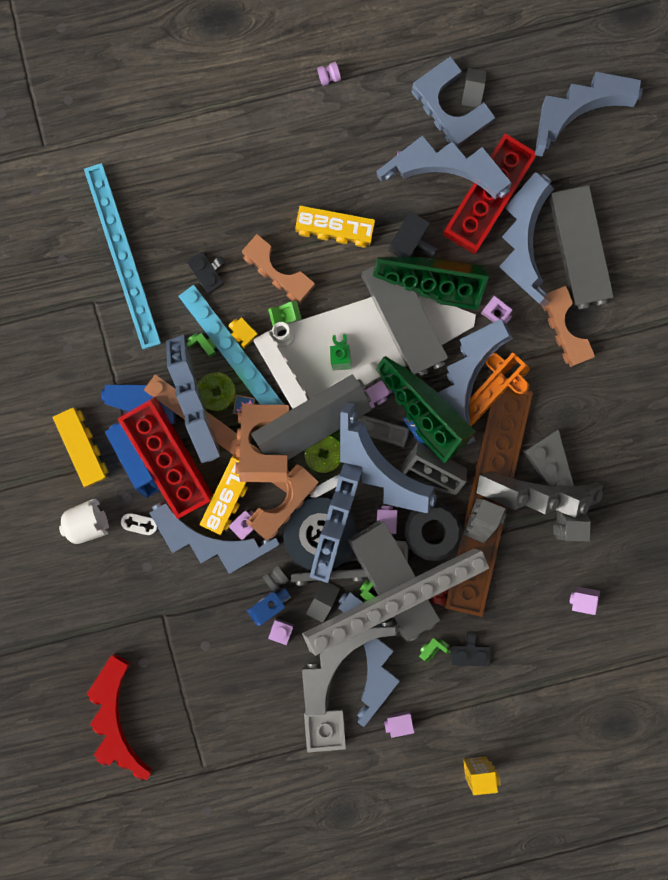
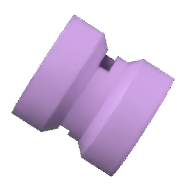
[317,62,341,86]

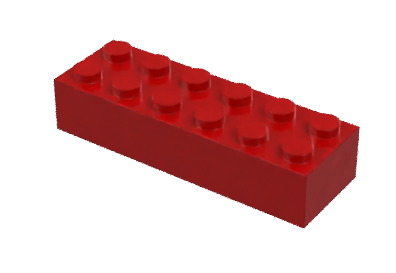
[443,133,536,255]
[118,396,214,519]

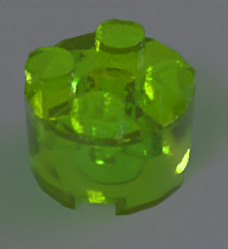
[198,372,237,412]
[304,435,340,473]

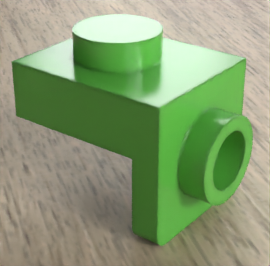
[268,301,301,326]
[186,333,216,358]
[360,580,374,603]
[419,638,451,663]

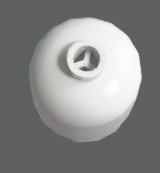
[59,499,109,544]

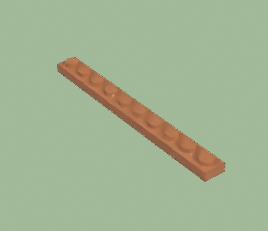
[144,375,290,493]

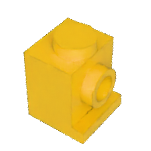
[229,317,258,349]

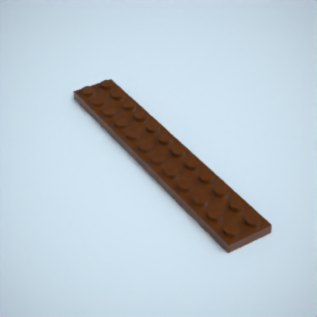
[444,387,533,617]

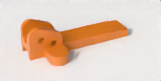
[469,352,530,426]

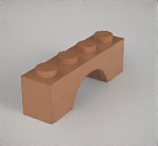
[242,234,315,304]
[542,286,595,367]
[246,464,319,541]

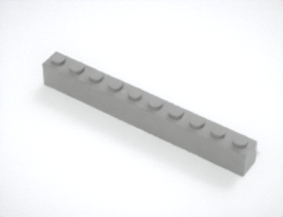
[302,548,489,656]

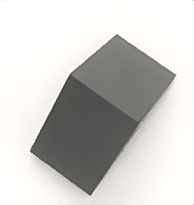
[461,68,486,108]
[306,581,340,623]

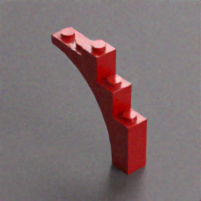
[86,653,153,780]

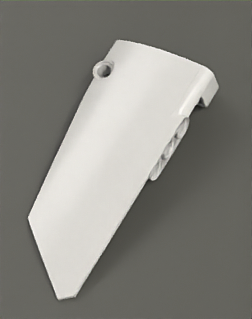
[253,292,476,409]

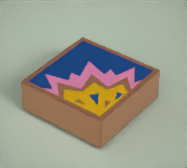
[233,395,255,415]

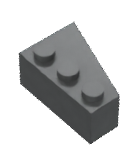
[523,430,574,487]
[398,442,467,495]
[462,499,506,543]
[553,510,590,542]

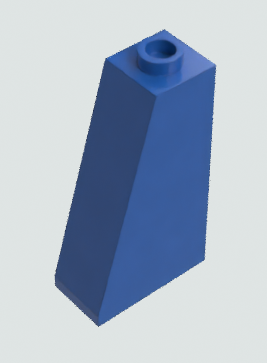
[101,385,176,425]
[105,423,160,498]

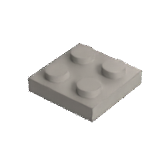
[304,709,346,752]

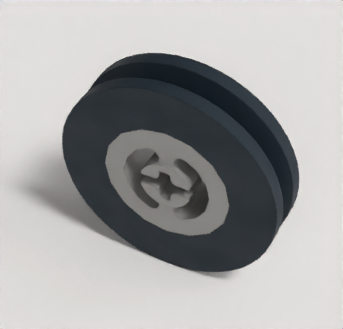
[283,497,357,570]

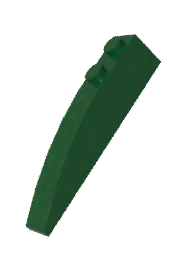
[372,257,489,310]
[376,356,476,464]

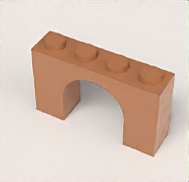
[235,404,289,482]

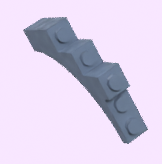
[438,319,513,445]

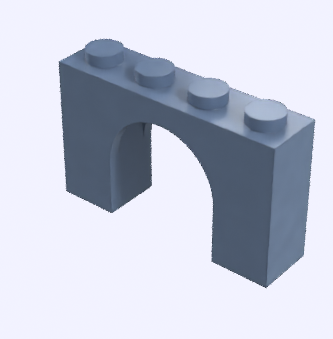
[412,56,495,148]

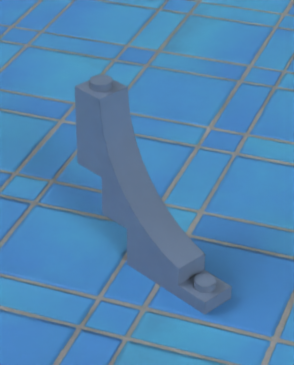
[535,72,643,156]
[376,136,511,200]
[499,172,554,307]
[166,335,220,463]
[340,402,437,513]
[310,463,362,583]
[150,502,280,574]
[338,592,400,727]

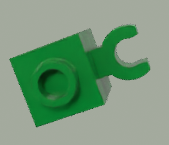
[330,334,352,371]

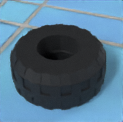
[404,503,462,561]

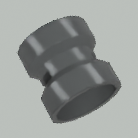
[263,565,289,592]

